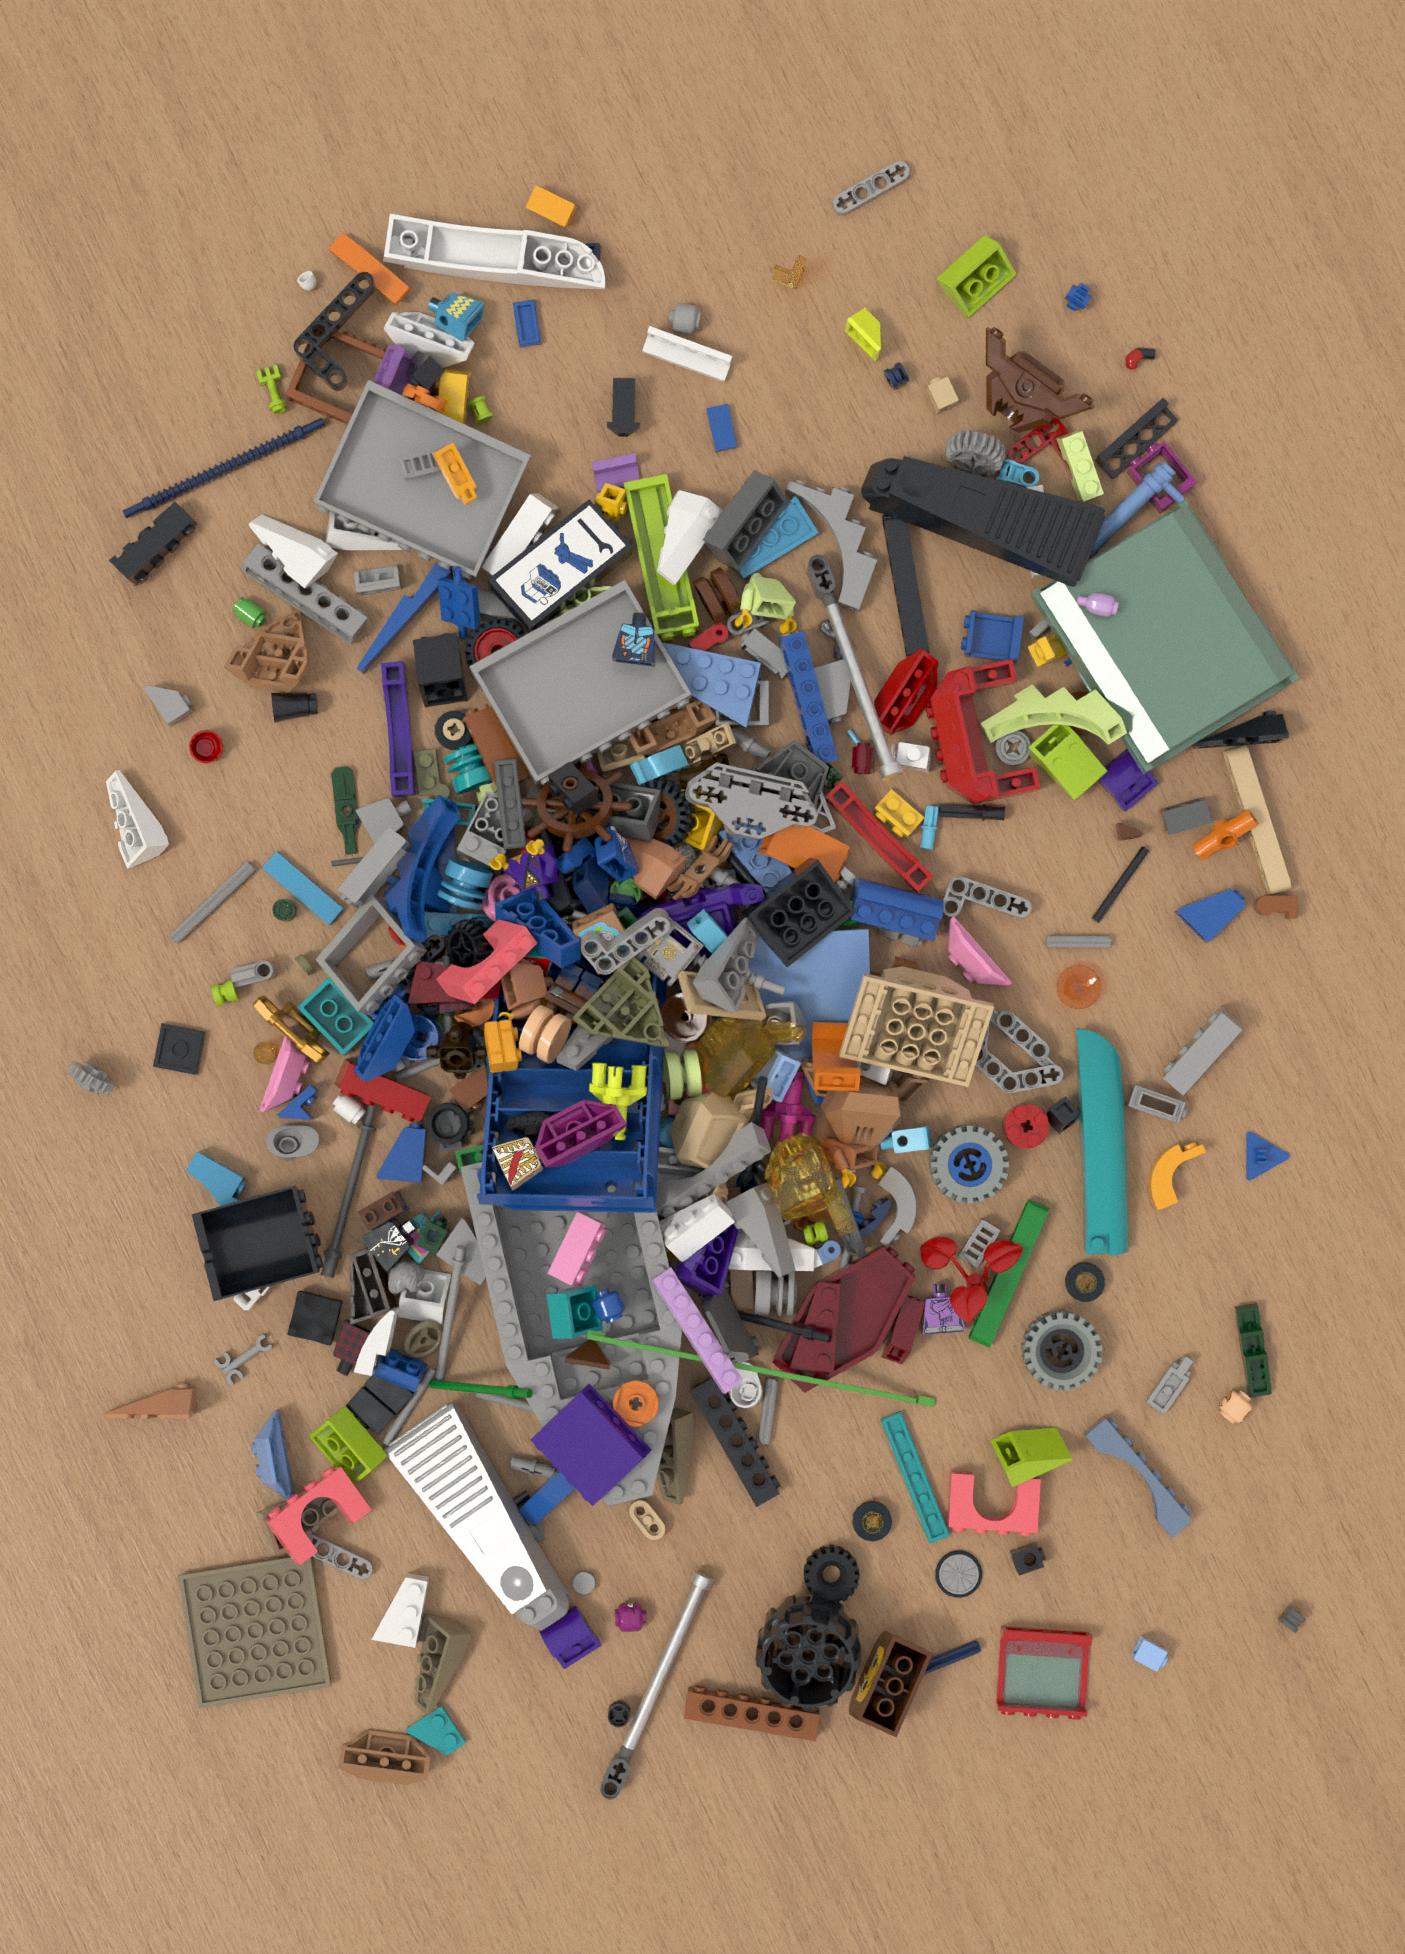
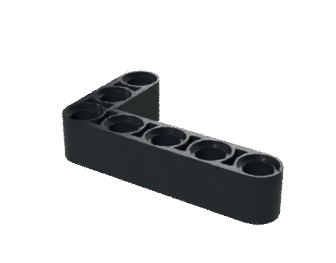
[293,272,375,391]

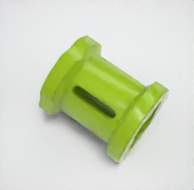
[467,396,494,425]

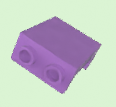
[373,345,436,395]

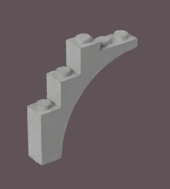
[786,480,877,612]

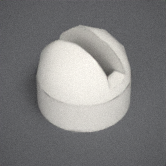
[297,271,317,291]

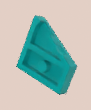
[406,1704,466,1756]

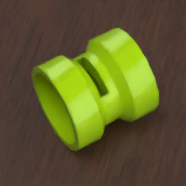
[211,979,239,1006]
[803,1222,829,1246]

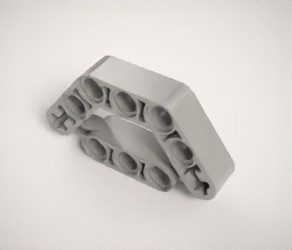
[975,1000,1063,1093]

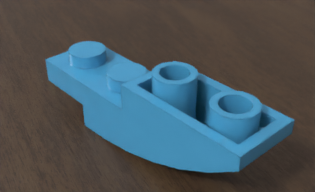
[424,912,494,936]

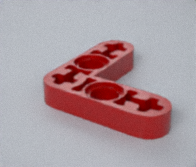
[1007,418,1071,471]

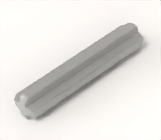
[1046,936,1112,948]
[758,1378,778,1444]

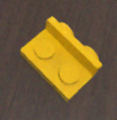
[874,789,924,838]

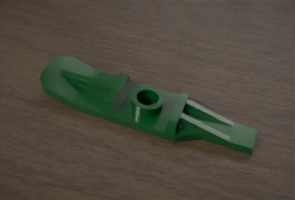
[331,766,359,855]

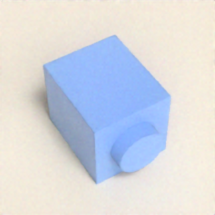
[1131,1636,1168,1672]

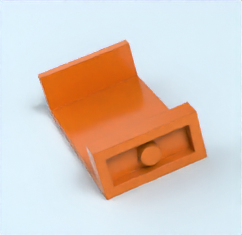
[758,813,850,883]
[811,1022,861,1091]

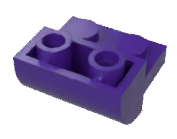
[1098,748,1159,812]
[539,1605,602,1669]

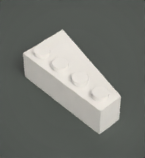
[482,493,560,575]

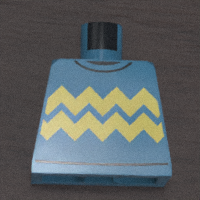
[428,293,485,341]

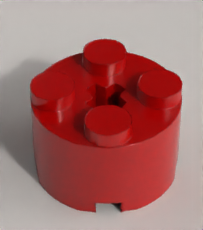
[1002,1104,1049,1149]

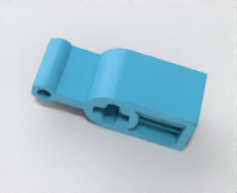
[630,745,689,785]
[687,909,728,954]

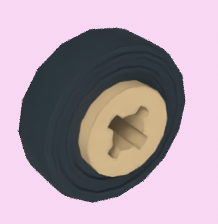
[435,711,472,750]

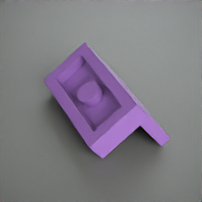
[592,453,640,492]

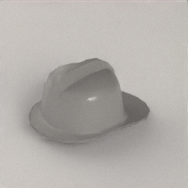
[266,1125,319,1161]

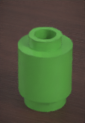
[233,597,267,629]

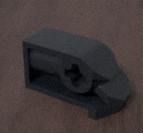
[607,378,640,437]

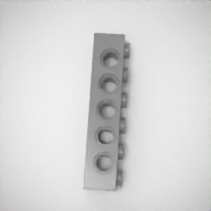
[242,543,367,645]

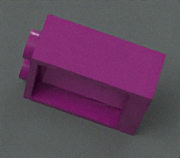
[1127,441,1197,513]

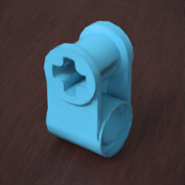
[995,459,1039,488]

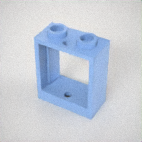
[744,1045,801,1103]

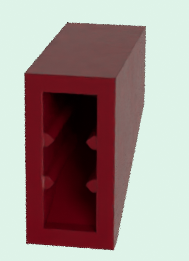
[881,1296,925,1364]

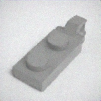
[1145,1355,1193,1415]

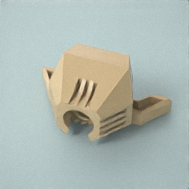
[670,1087,773,1203]

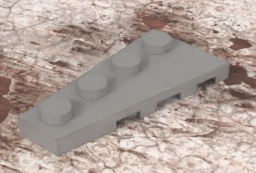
[556,1025,612,1071]

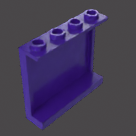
[531,1384,652,1506]

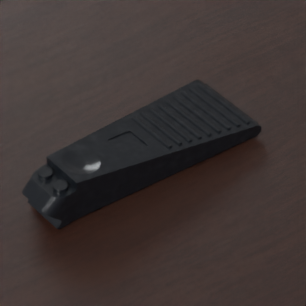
[861,456,1105,587]

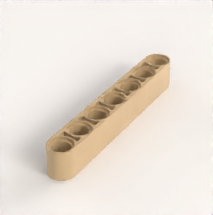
[1223,745,1292,895]

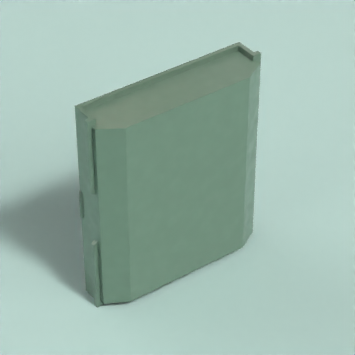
[1030,500,1299,775]

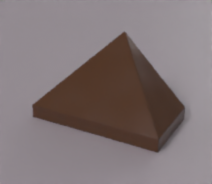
[565,1339,611,1370]

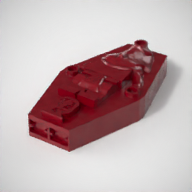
[772,1245,916,1393]

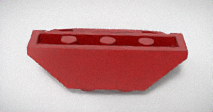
[874,649,938,735]

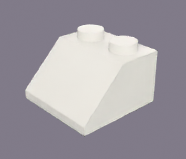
[398,1270,451,1325]

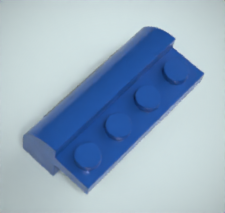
[849,877,944,941]

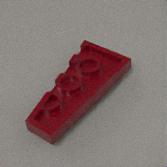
[789,1281,841,1373]

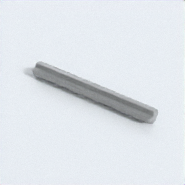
[169,862,256,944]

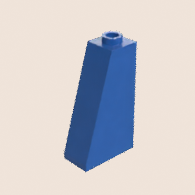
[518,1469,575,1526]

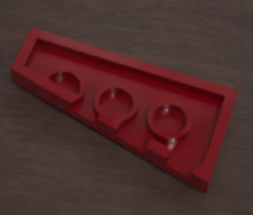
[408,961,503,1005]

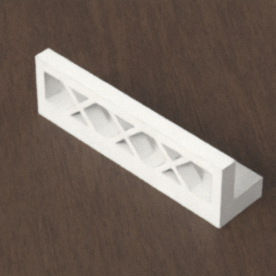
[642,326,732,383]

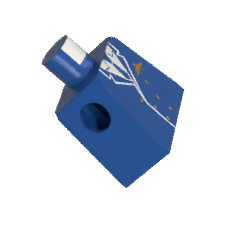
[594,826,639,883]

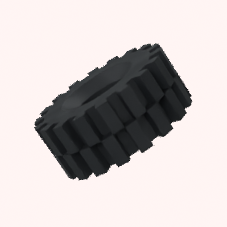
[803,1545,860,1602]

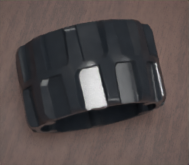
[755,1593,861,1711]

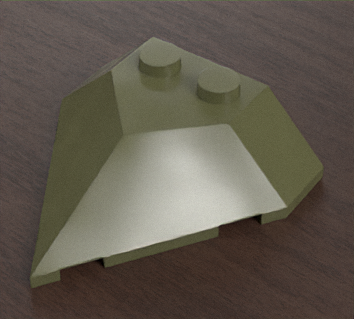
[572,957,670,1048]

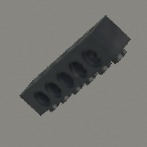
[690,1376,781,1507]

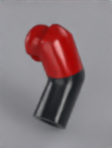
[1125,348,1156,369]

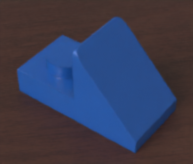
[277,1085,318,1120]

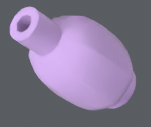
[1077,593,1119,617]

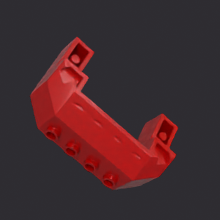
[926,659,1040,805]

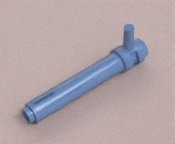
[1090,461,1185,555]

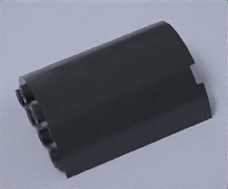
[191,1186,323,1301]

